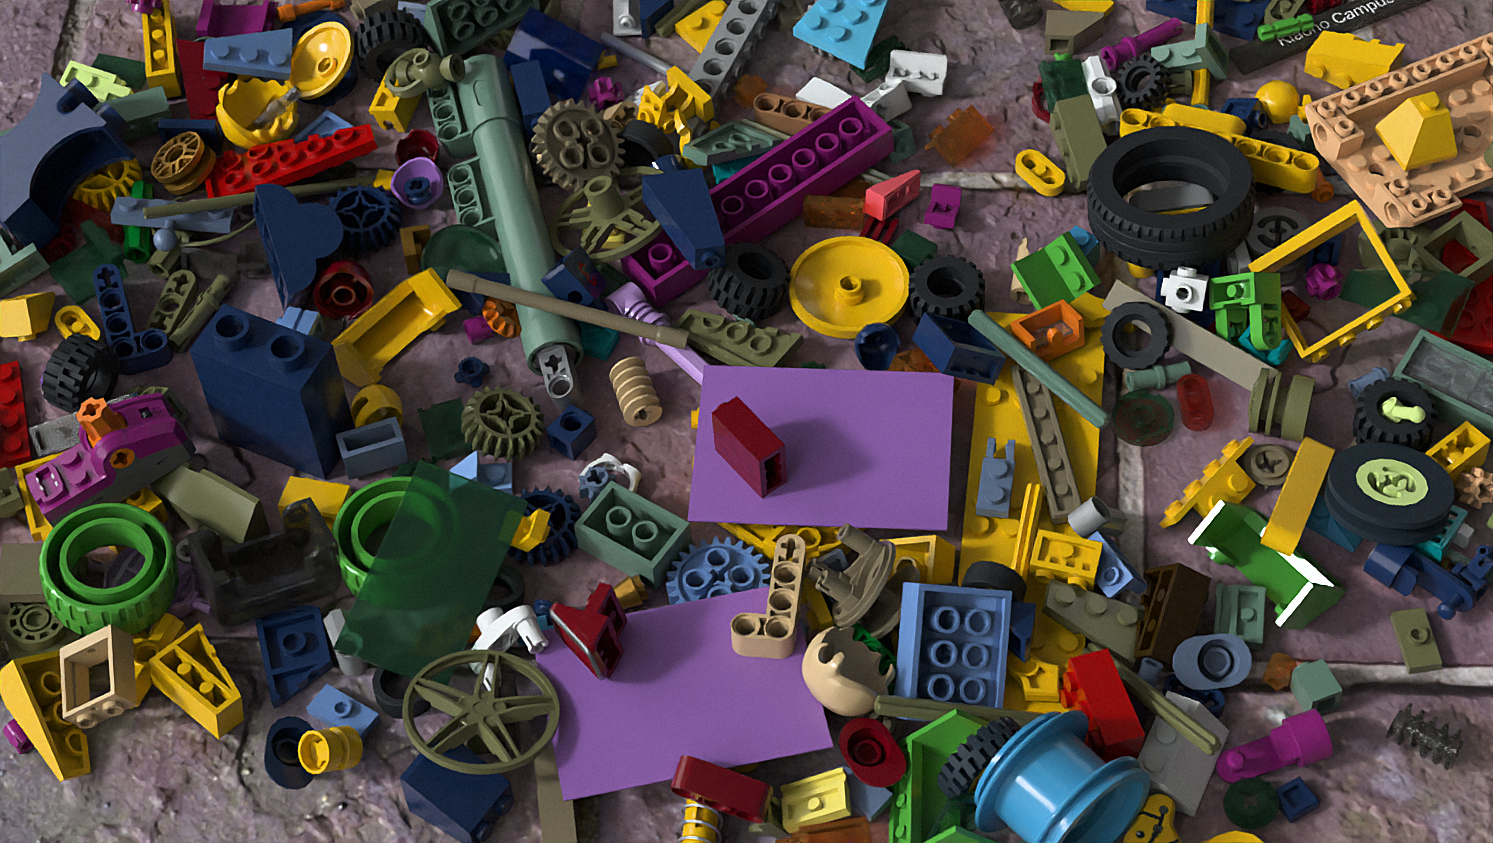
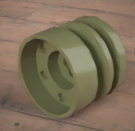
[1247,368,1316,443]

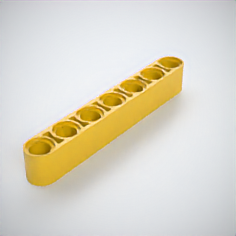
[1119,108,1319,193]

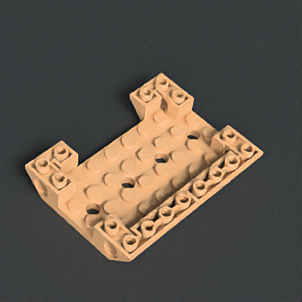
[1305,32,1493,228]

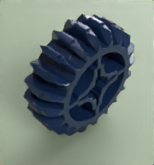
[326,182,403,255]
[497,485,581,567]

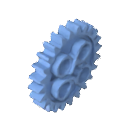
[666,536,771,605]

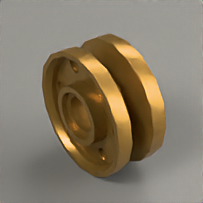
[151,131,216,195]

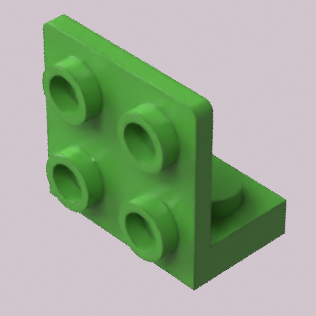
[1011,231,1102,311]

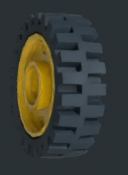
[937,717,1022,811]

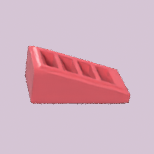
[865,169,921,221]

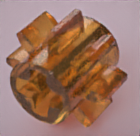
[733,74,768,109]

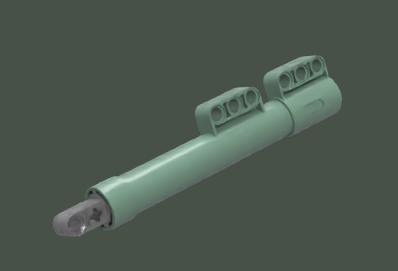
[427,54,584,413]

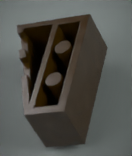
[1133,563,1211,673]

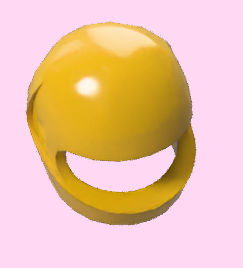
[351,384,403,428]

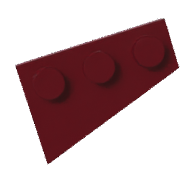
[176,39,230,126]

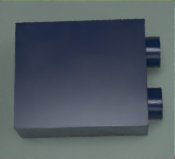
[190,304,355,480]

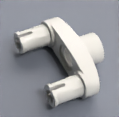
[469,605,549,694]

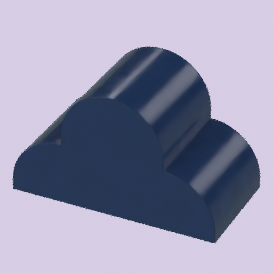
[253,184,343,314]

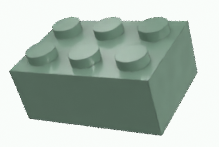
[574,481,692,590]

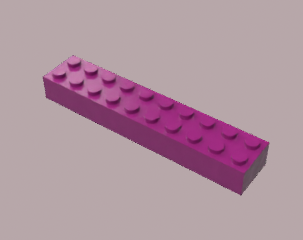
[620,94,894,309]

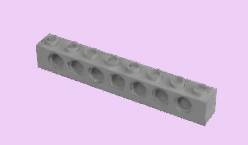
[665,0,780,148]

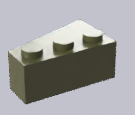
[1049,94,1107,192]

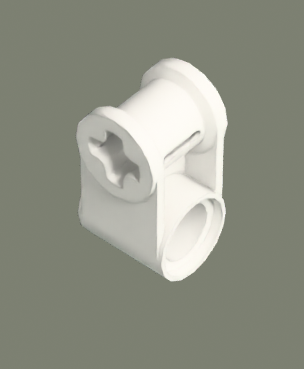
[860,78,912,123]

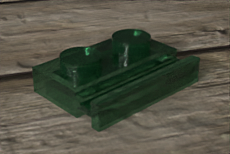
[1038,59,1089,114]
[418,397,475,464]

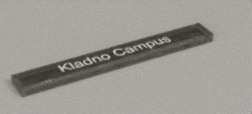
[1229,0,1431,75]

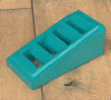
[1414,505,1468,564]

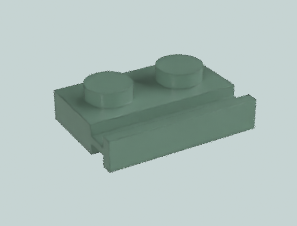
[1213,583,1266,650]

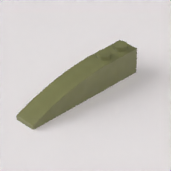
[146,462,272,562]

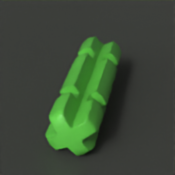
[1258,14,1314,42]

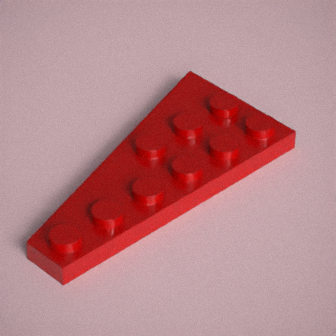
[205,124,378,199]

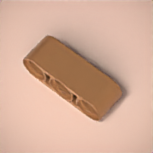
[754,93,831,136]

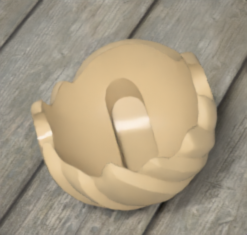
[802,626,895,716]

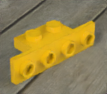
[1159,436,1256,529]

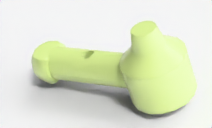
[1378,397,1425,424]

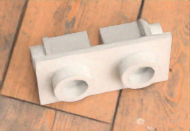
[613,0,642,36]

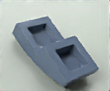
[838,765,893,824]

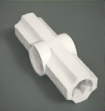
[1081,56,1122,136]

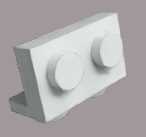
[885,50,948,97]

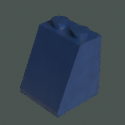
[399,727,514,843]

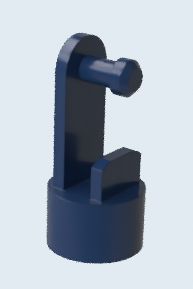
[1363,543,1476,620]

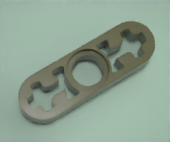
[145,270,198,338]

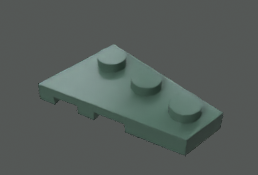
[682,120,781,166]

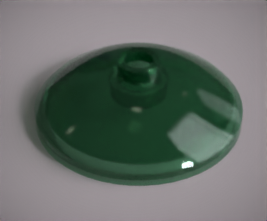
[421,224,507,310]

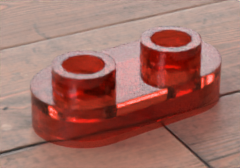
[1176,374,1214,431]

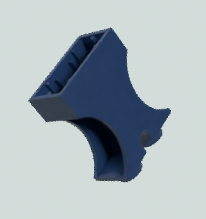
[0,72,136,251]

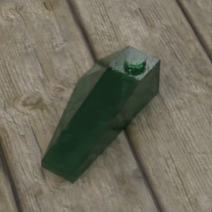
[1339,269,1475,339]

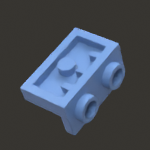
[1088,531,1148,599]

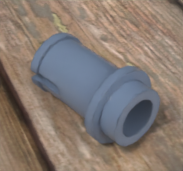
[1348,367,1390,400]

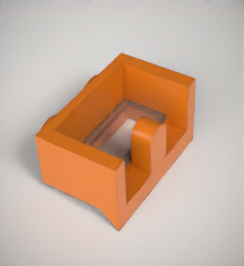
[1011,299,1085,362]

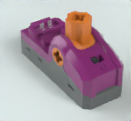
[25,393,196,528]

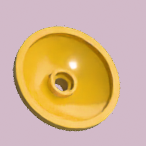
[284,22,354,100]

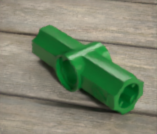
[122,180,157,264]

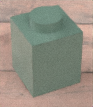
[1290,658,1343,715]

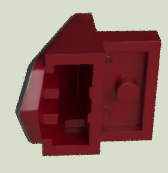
[550,582,628,680]

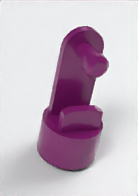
[1216,708,1333,784]

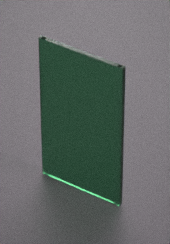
[334,460,529,686]

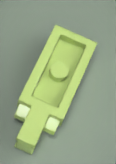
[59,61,134,102]

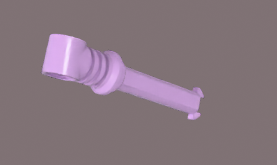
[604,282,710,386]

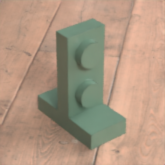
[1151,23,1229,80]
[0,227,50,299]

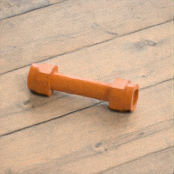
[276,0,345,24]

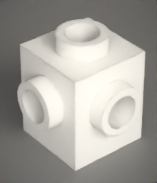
[1161,267,1209,313]

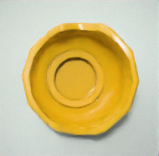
[1254,80,1301,124]

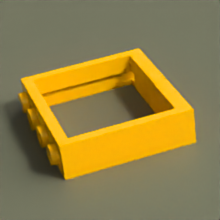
[1248,199,1417,363]

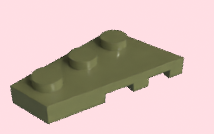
[1042,578,1144,670]

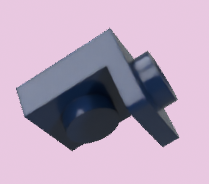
[1220,98,1268,135]

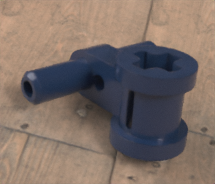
[1449,545,1493,602]

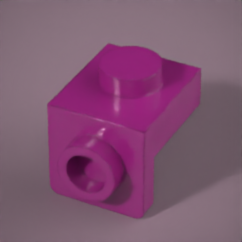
[924,183,962,229]

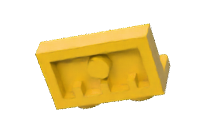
[1029,529,1103,591]

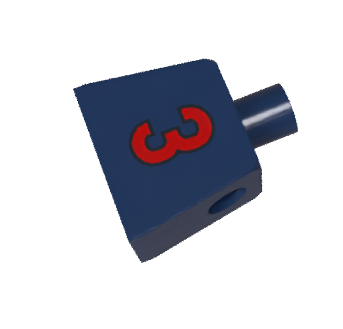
[541,245,609,312]

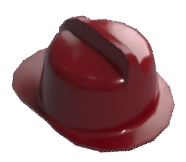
[839,717,906,788]

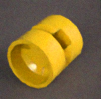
[298,725,363,774]

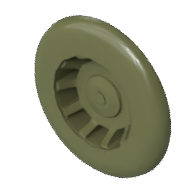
[1356,219,1442,283]
[0,602,81,660]

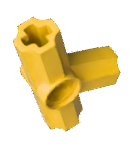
[131,613,186,709]

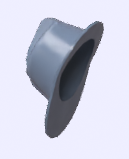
[1173,633,1252,690]

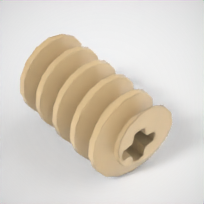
[609,356,662,427]

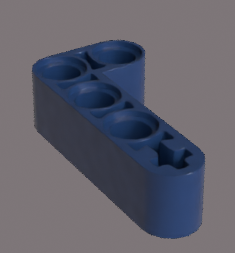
[93,263,173,376]

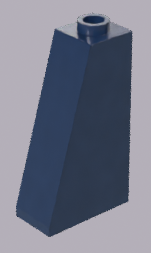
[642,168,726,271]

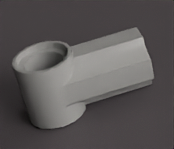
[1068,496,1127,538]
[323,608,369,676]

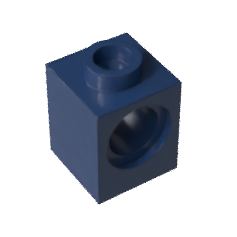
[547,404,597,461]

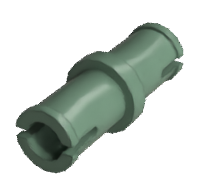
[1126,361,1192,392]

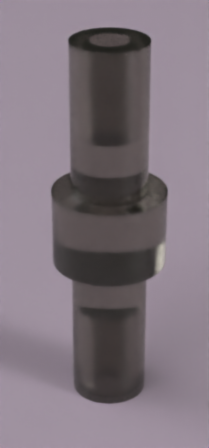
[252,86,302,129]

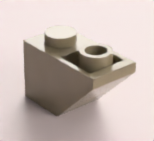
[1044,10,1104,55]

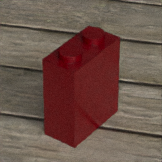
[711,396,787,498]

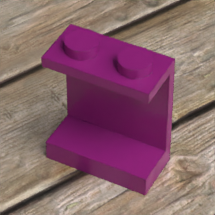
[196,0,279,39]

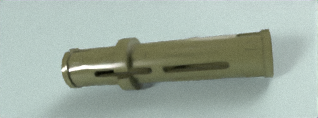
[168,274,234,353]

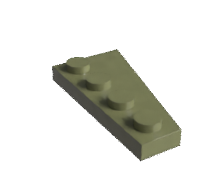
[671,308,804,368]

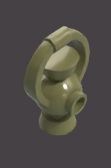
[384,48,465,98]

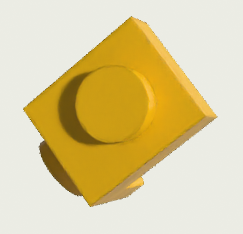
[499,508,551,552]

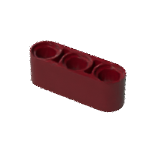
[670,755,774,823]

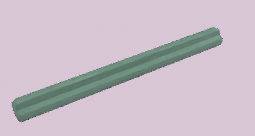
[968,309,1111,429]

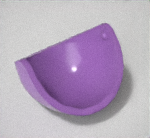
[391,157,444,209]

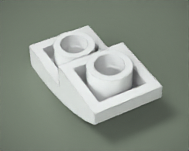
[795,77,851,110]

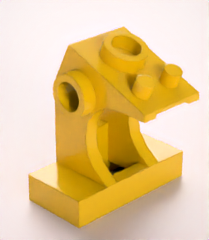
[636,65,714,134]

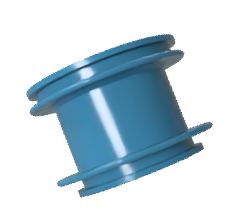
[974,710,1151,843]

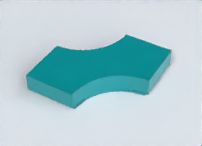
[574,319,620,362]

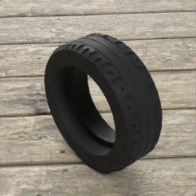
[1087,126,1256,271]

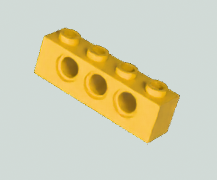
[142,0,182,98]

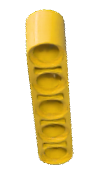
[1260,436,1335,557]

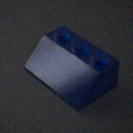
[503,6,606,105]

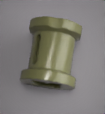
[1163,70,1192,97]

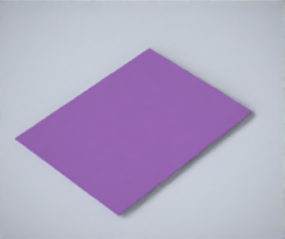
[688,365,954,531]
[535,582,833,802]

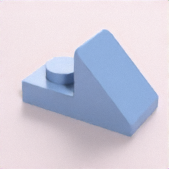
[449,451,513,499]

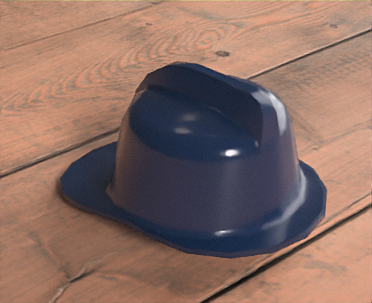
[264,716,314,790]

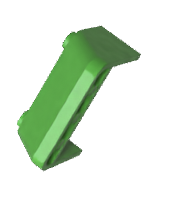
[1188,500,1347,630]
[889,708,997,843]

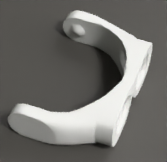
[578,453,642,493]

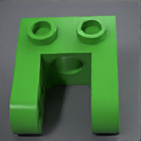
[1208,272,1282,351]

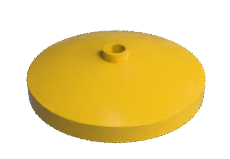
[788,236,910,339]

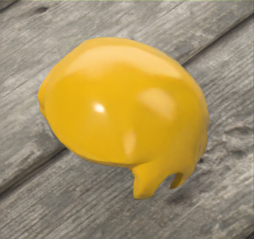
[216,78,299,150]

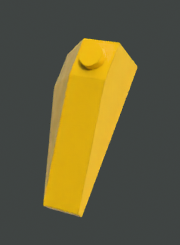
[0,650,91,782]

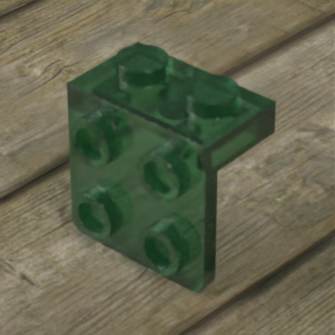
[48,219,128,305]

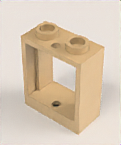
[59,624,137,729]

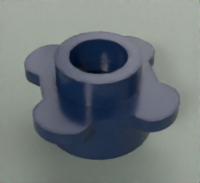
[454,357,490,388]

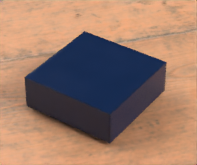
[1270,776,1320,824]

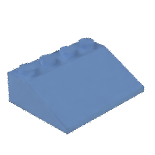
[892,582,1012,722]

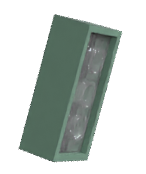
[1392,329,1493,445]

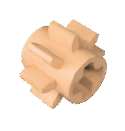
[1455,467,1493,509]

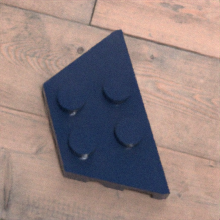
[251,597,333,709]

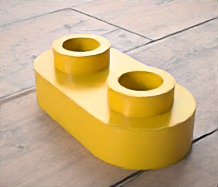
[1015,149,1065,196]
[55,305,103,343]

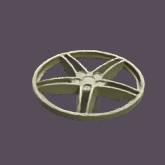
[549,166,665,265]
[402,650,560,775]

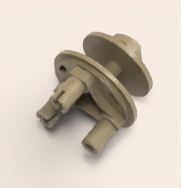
[803,523,920,639]

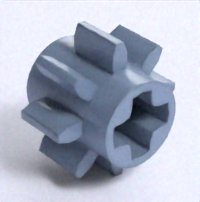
[579,466,617,505]

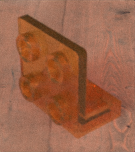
[803,181,870,231]

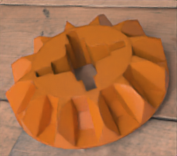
[482,297,522,338]

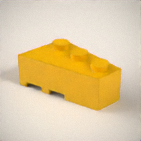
[1304,30,1406,90]
[149,623,244,739]

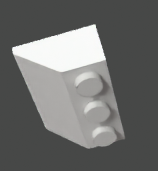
[1137,691,1229,817]

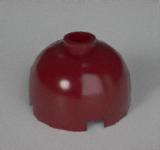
[313,259,374,320]

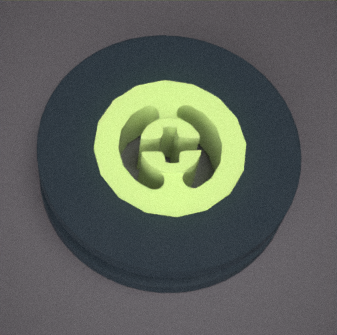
[1324,442,1455,546]

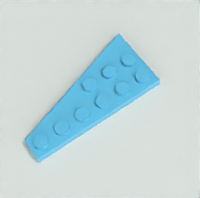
[793,0,890,70]

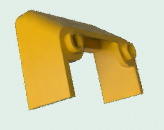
[330,267,462,388]

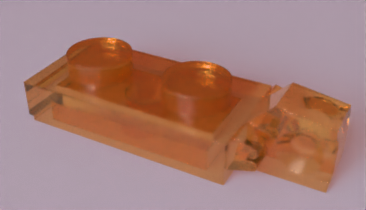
[775,816,872,843]

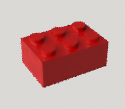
[1059,648,1145,763]

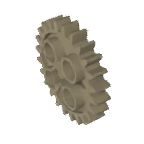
[531,99,626,193]

